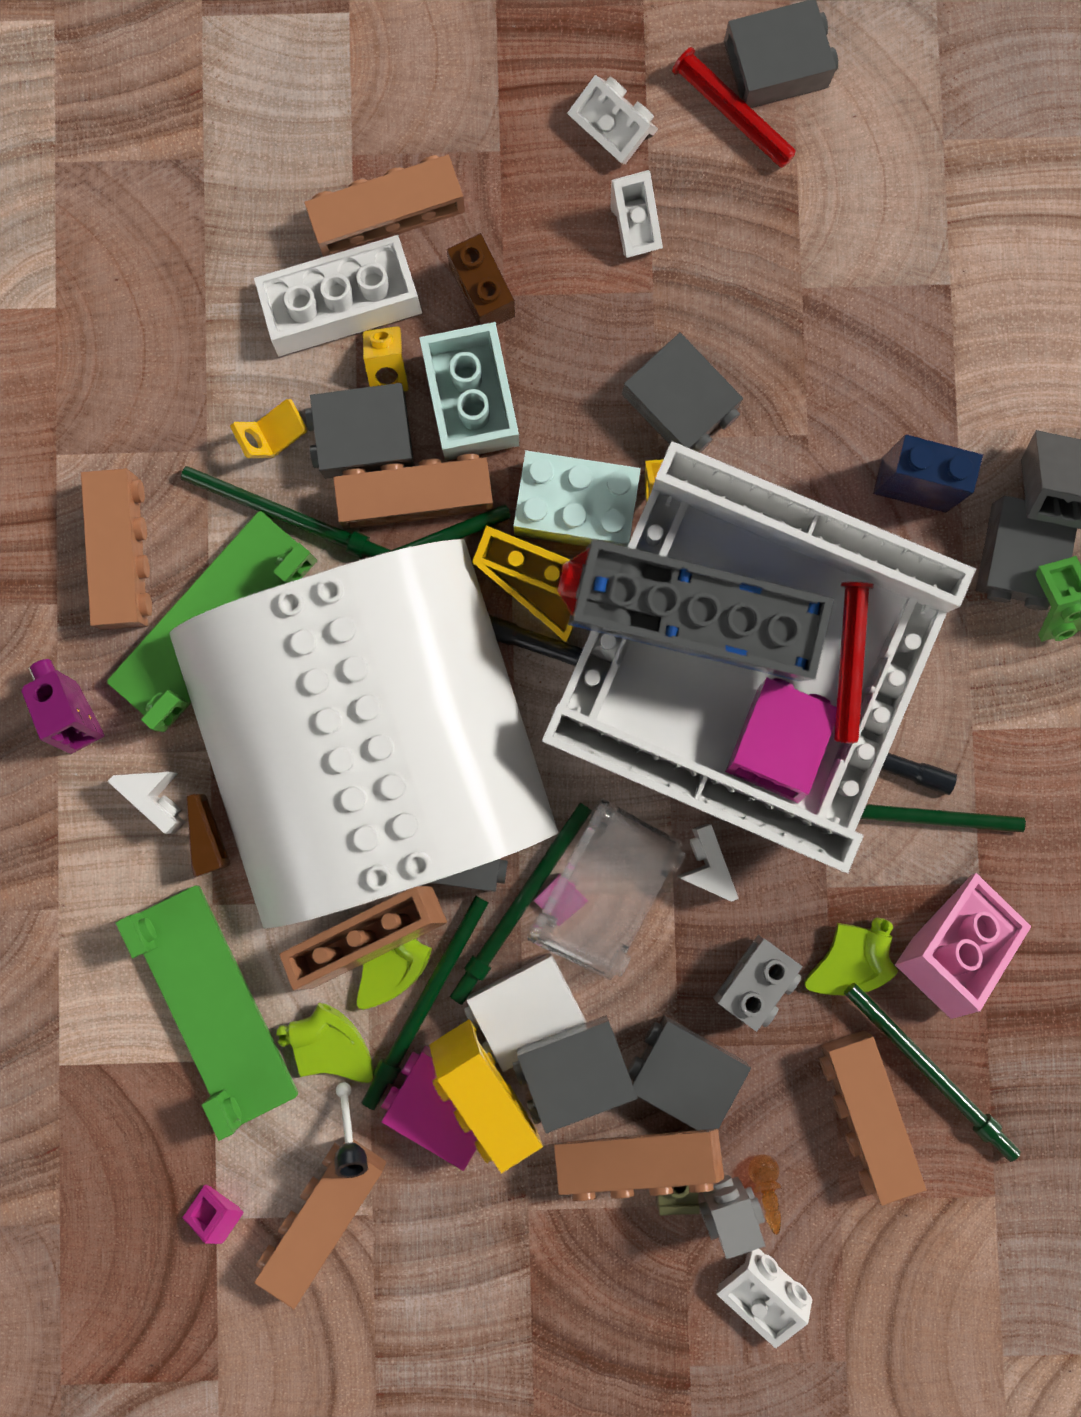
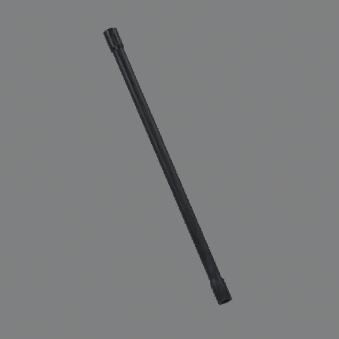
[488,614,957,795]

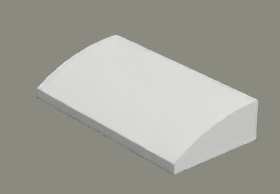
[254,235,422,357]

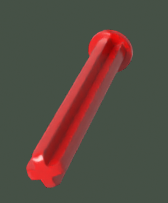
[672,47,796,168]
[834,582,874,744]

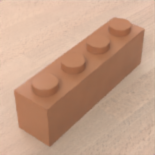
[304,154,465,257]
[333,454,494,530]
[81,468,152,630]
[279,886,447,991]
[819,1030,927,1206]
[554,1129,724,1201]
[254,1139,387,1309]

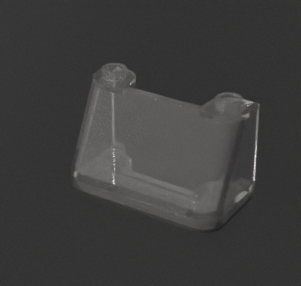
[527,798,686,980]

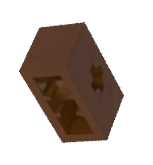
[446,233,515,325]

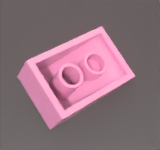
[895,873,1031,1019]

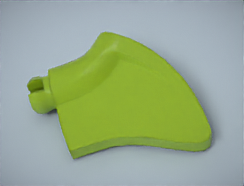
[804,917,898,996]
[357,938,432,1010]
[276,1003,374,1083]

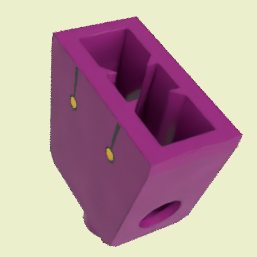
[21,659,105,754]

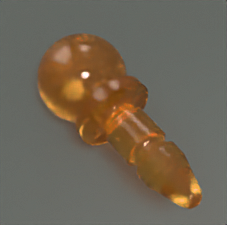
[748,1154,782,1235]

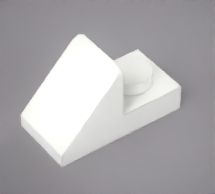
[610,170,663,258]
[108,772,185,834]
[677,824,739,902]

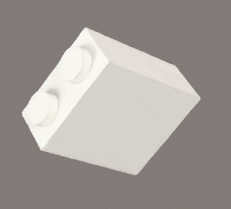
[464,952,587,1072]

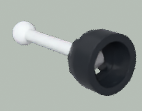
[334,1082,368,1178]

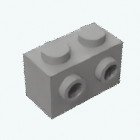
[713,935,803,1032]
[699,1175,765,1259]

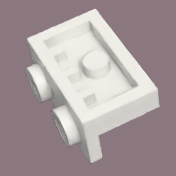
[567,75,658,164]
[717,1249,812,1348]

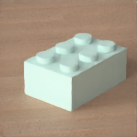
[419,322,519,461]
[513,451,641,547]

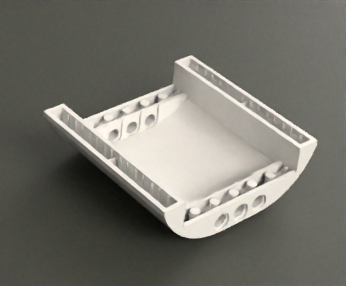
[542,441,976,873]
[169,539,558,928]

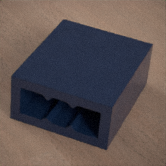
[873,434,983,513]

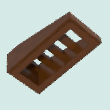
[187,794,230,878]

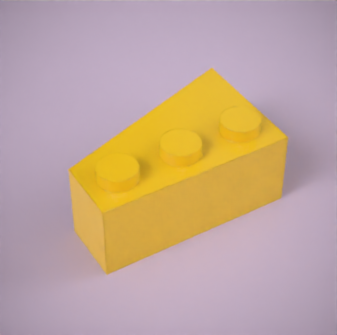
[472,526,574,643]
[429,1019,543,1174]

